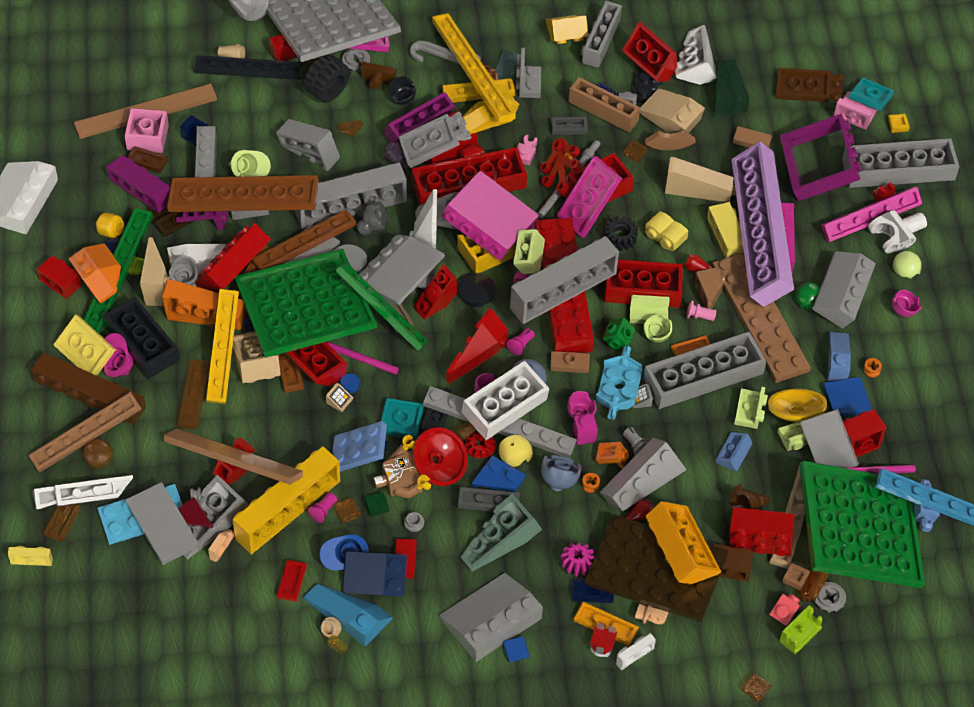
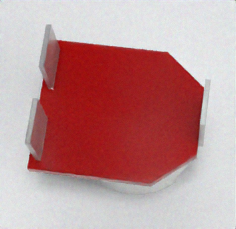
[590,623,617,657]

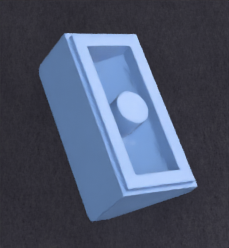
[715,432,752,471]

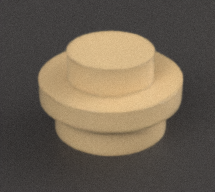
[321,617,341,638]

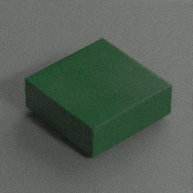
[364,492,390,517]

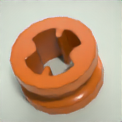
[863,358,882,378]
[582,473,600,493]

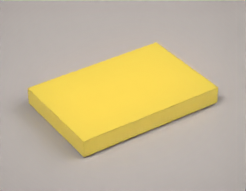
[53,314,116,375]

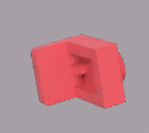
[769,593,803,626]

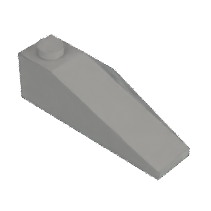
[183,475,249,559]

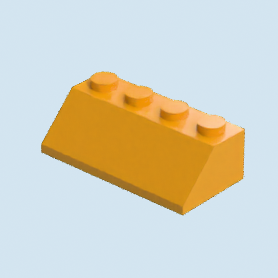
[646,501,721,584]

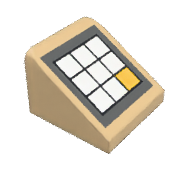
[326,383,353,412]

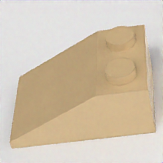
[640,88,705,134]
[140,237,170,306]
[232,332,281,383]

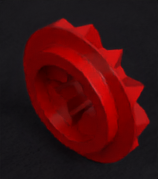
[465,431,496,459]

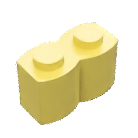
[645,211,688,252]

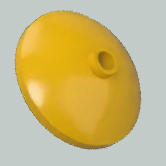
[768,389,827,422]

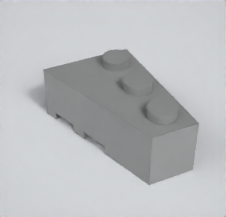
[276,119,340,171]

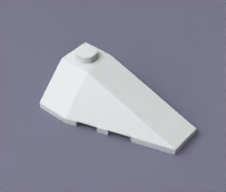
[675,25,716,85]
[410,189,437,249]
[167,244,227,286]

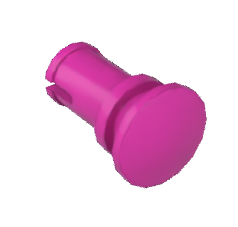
[506,328,535,356]
[307,492,337,523]

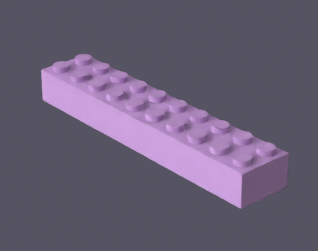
[732,141,794,307]

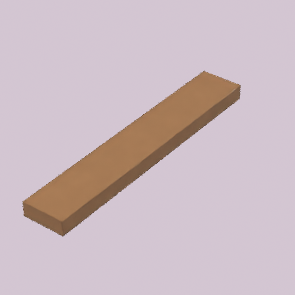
[28,392,141,473]

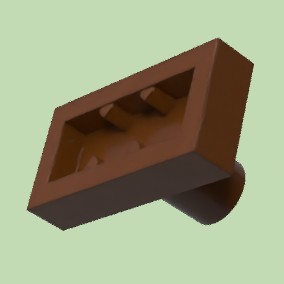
[361,61,397,89]

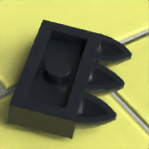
[634,71,663,104]

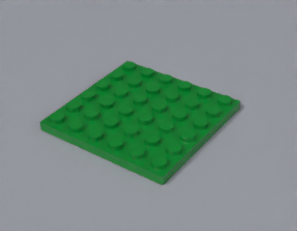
[235,249,377,358]
[799,461,925,588]

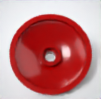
[413,428,468,486]

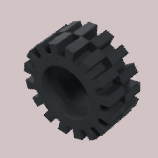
[604,216,638,251]

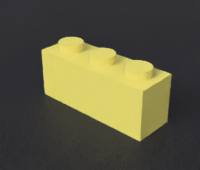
[707,202,744,258]

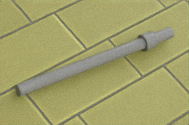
[537,140,600,218]

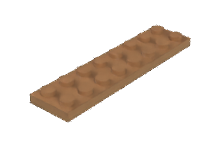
[712,253,811,383]

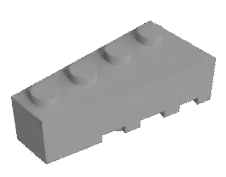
[600,438,686,511]

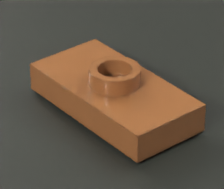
[551,351,590,373]

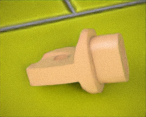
[635,604,668,624]

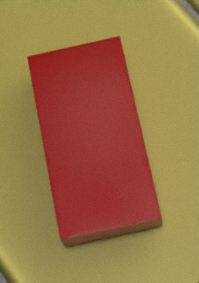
[395,539,417,579]
[277,560,307,602]

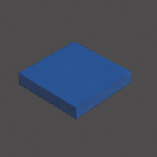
[823,377,872,417]

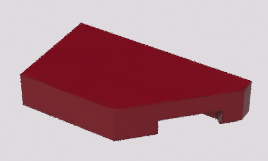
[178,497,214,528]

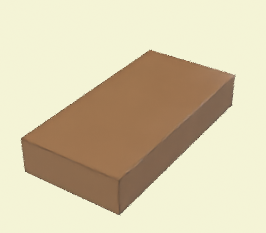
[733,126,772,148]

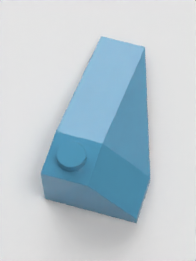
[303,584,393,647]

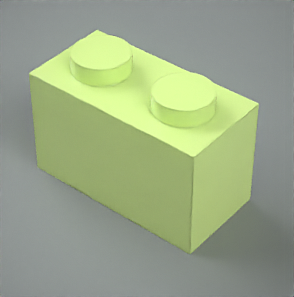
[513,229,545,274]

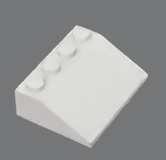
[0,161,58,234]

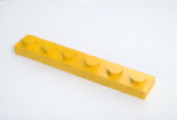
[206,289,239,404]

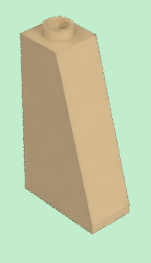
[665,157,736,202]

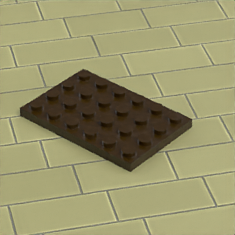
[585,514,728,623]

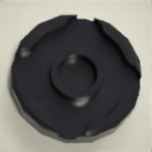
[458,273,496,307]

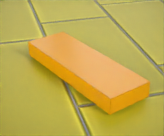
[574,602,639,646]

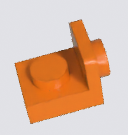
[596,442,629,468]

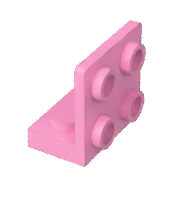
[834,91,877,130]

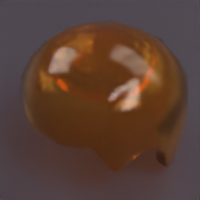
[83,439,113,469]

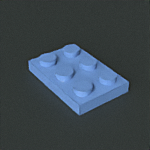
[332,421,387,471]

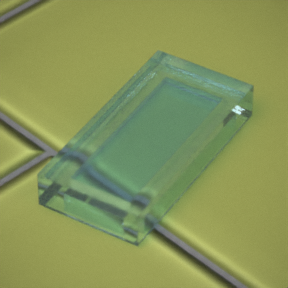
[493,50,518,80]

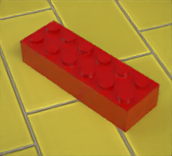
[412,147,527,205]

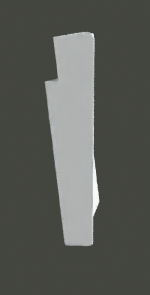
[32,475,133,509]

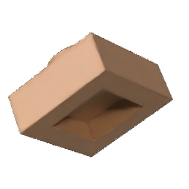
[782,563,810,591]

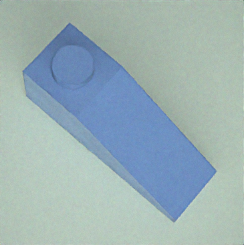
[827,332,851,381]

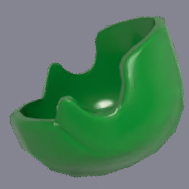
[793,282,820,310]

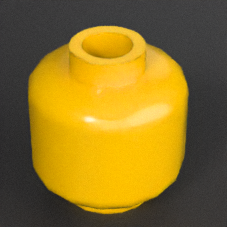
[96,212,125,238]

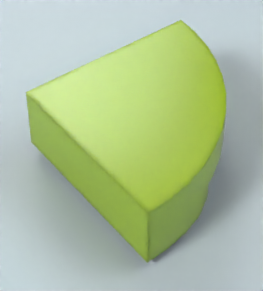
[129,257,145,276]

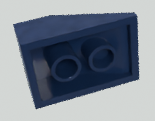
[343,552,407,597]

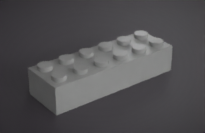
[842,139,959,188]
[295,162,407,229]
[510,236,619,324]
[643,331,766,409]

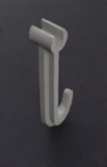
[410,41,481,64]

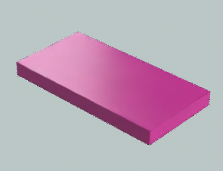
[557,156,622,238]

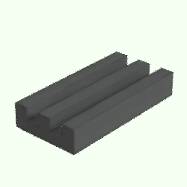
[551,117,588,135]

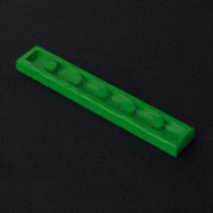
[336,263,427,351]

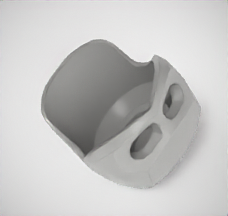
[169,255,198,286]

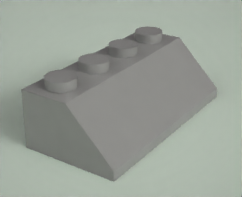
[812,251,876,329]

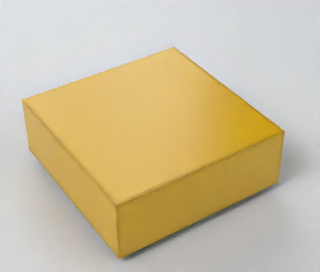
[888,114,910,133]

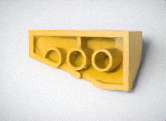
[462,94,519,134]

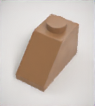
[694,267,725,309]

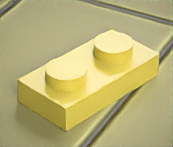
[8,546,53,566]

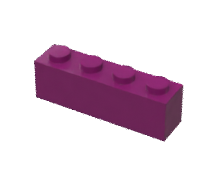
[383,92,455,147]
[106,155,171,213]

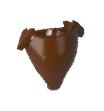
[730,484,770,512]

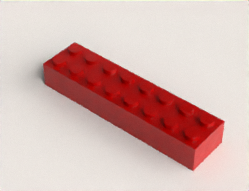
[535,217,594,353]

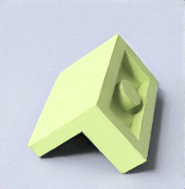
[630,295,669,324]

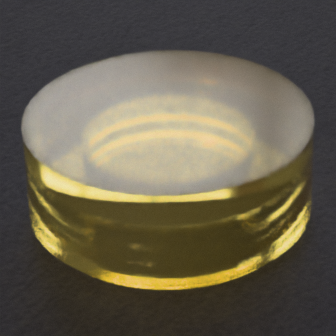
[327,635,348,654]

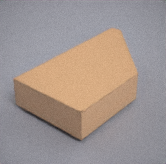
[208,529,235,562]

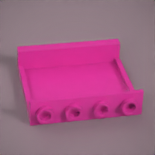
[441,171,539,261]

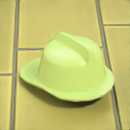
[228,150,271,177]

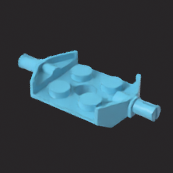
[596,346,642,420]

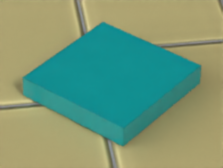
[849,78,894,111]
[381,398,424,440]

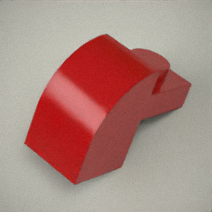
[212,437,255,485]

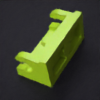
[779,605,822,654]

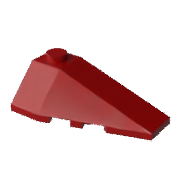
[446,308,509,384]

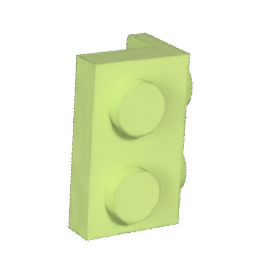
[734,387,768,429]
[778,422,808,451]

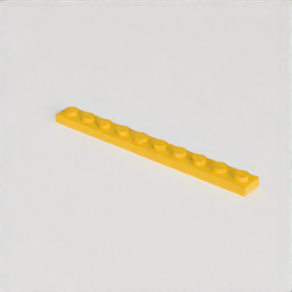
[432,13,516,123]

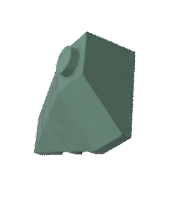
[461,494,542,572]

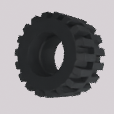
[304,54,351,103]

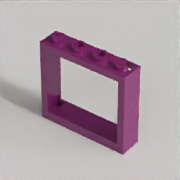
[780,114,862,201]

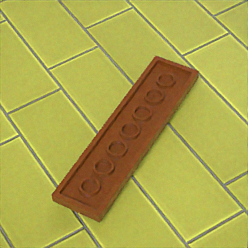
[167,175,319,212]

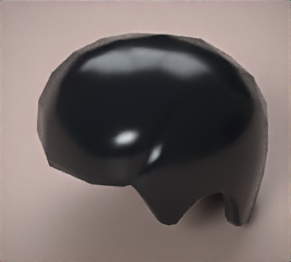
[388,76,416,105]

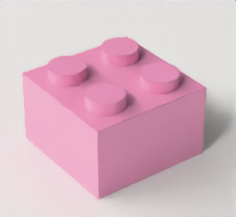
[125,108,169,153]

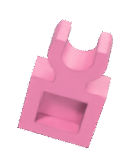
[517,135,537,165]

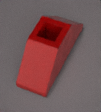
[413,265,458,320]

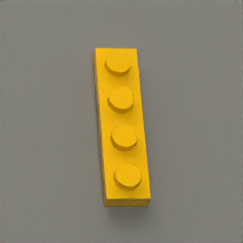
[442,78,515,102]

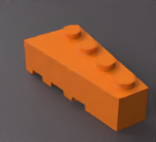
[162,279,247,330]

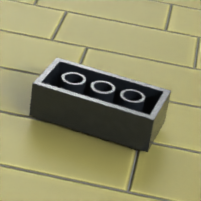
[103,297,180,380]

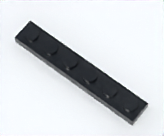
[195,55,302,80]

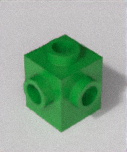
[603,317,635,350]

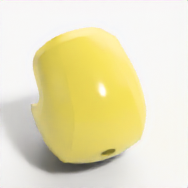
[499,435,533,467]

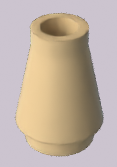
[218,44,245,58]

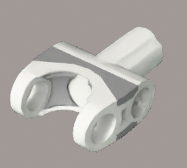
[868,210,927,253]

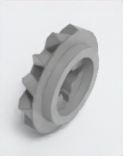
[342,49,370,71]
[813,582,846,613]

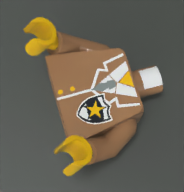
[373,435,431,499]

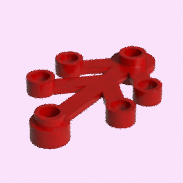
[540,138,582,198]

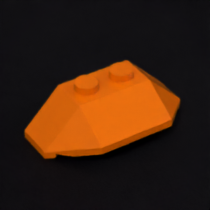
[69,243,121,304]

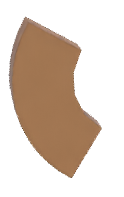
[645,130,696,150]

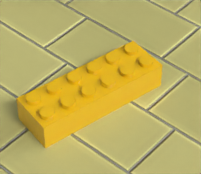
[233,447,340,555]

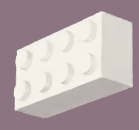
[462,361,549,440]

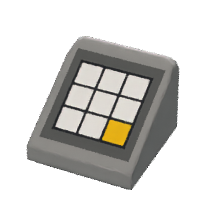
[632,383,653,409]

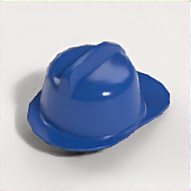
[320,535,368,570]

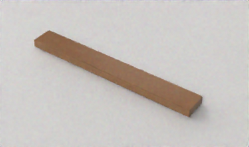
[74,84,217,139]
[164,428,303,485]

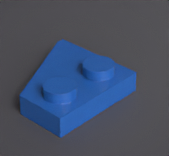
[472,456,526,492]

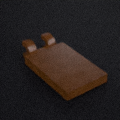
[776,68,843,102]

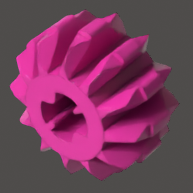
[560,541,595,577]

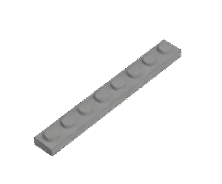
[423,386,577,458]

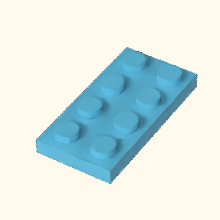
[98,484,182,545]

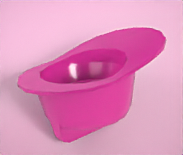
[104,333,133,378]

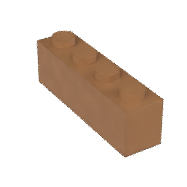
[569,77,640,133]

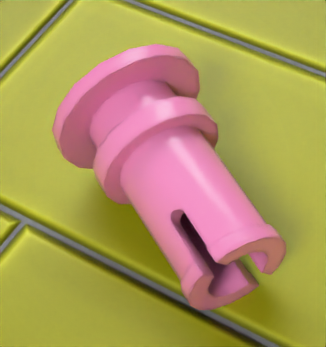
[687,300,716,321]

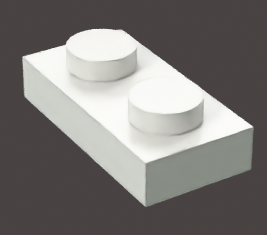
[616,633,656,670]

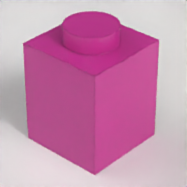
[573,413,598,445]

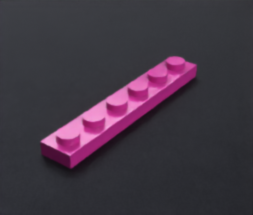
[821,187,922,242]

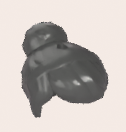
[357,201,391,236]

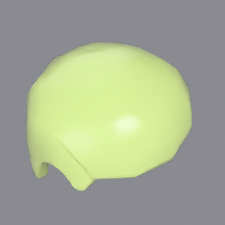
[893,251,921,279]
[643,314,672,343]

